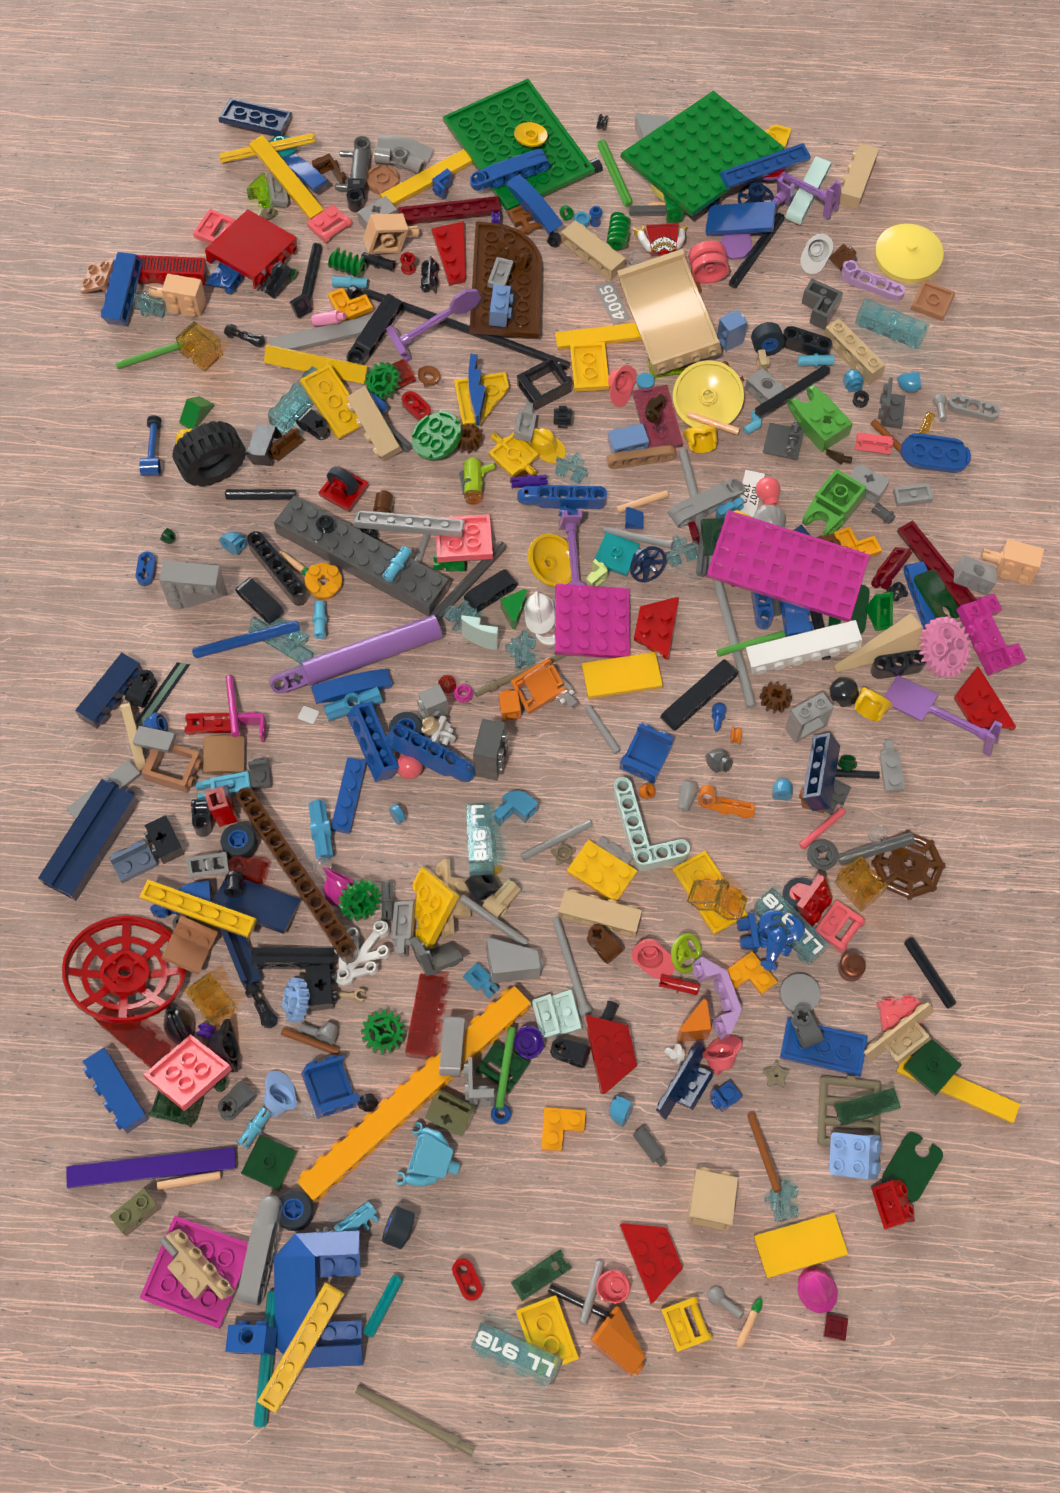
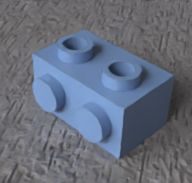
[489,284,514,327]
[717,310,747,352]
[608,424,649,453]

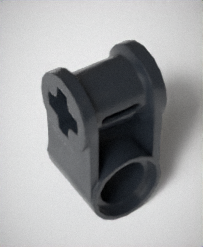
[296,408,330,440]
[125,669,157,708]
[191,799,212,837]
[550,1038,591,1068]

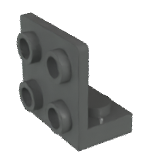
[878,377,906,429]
[409,937,463,976]

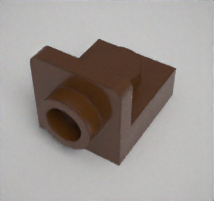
[829,244,858,271]

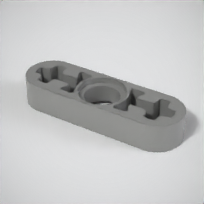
[947,394,1000,422]

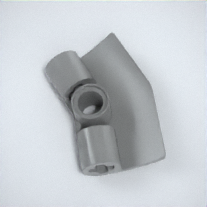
[374,134,434,174]

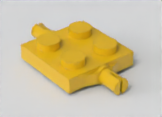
[488,432,539,477]

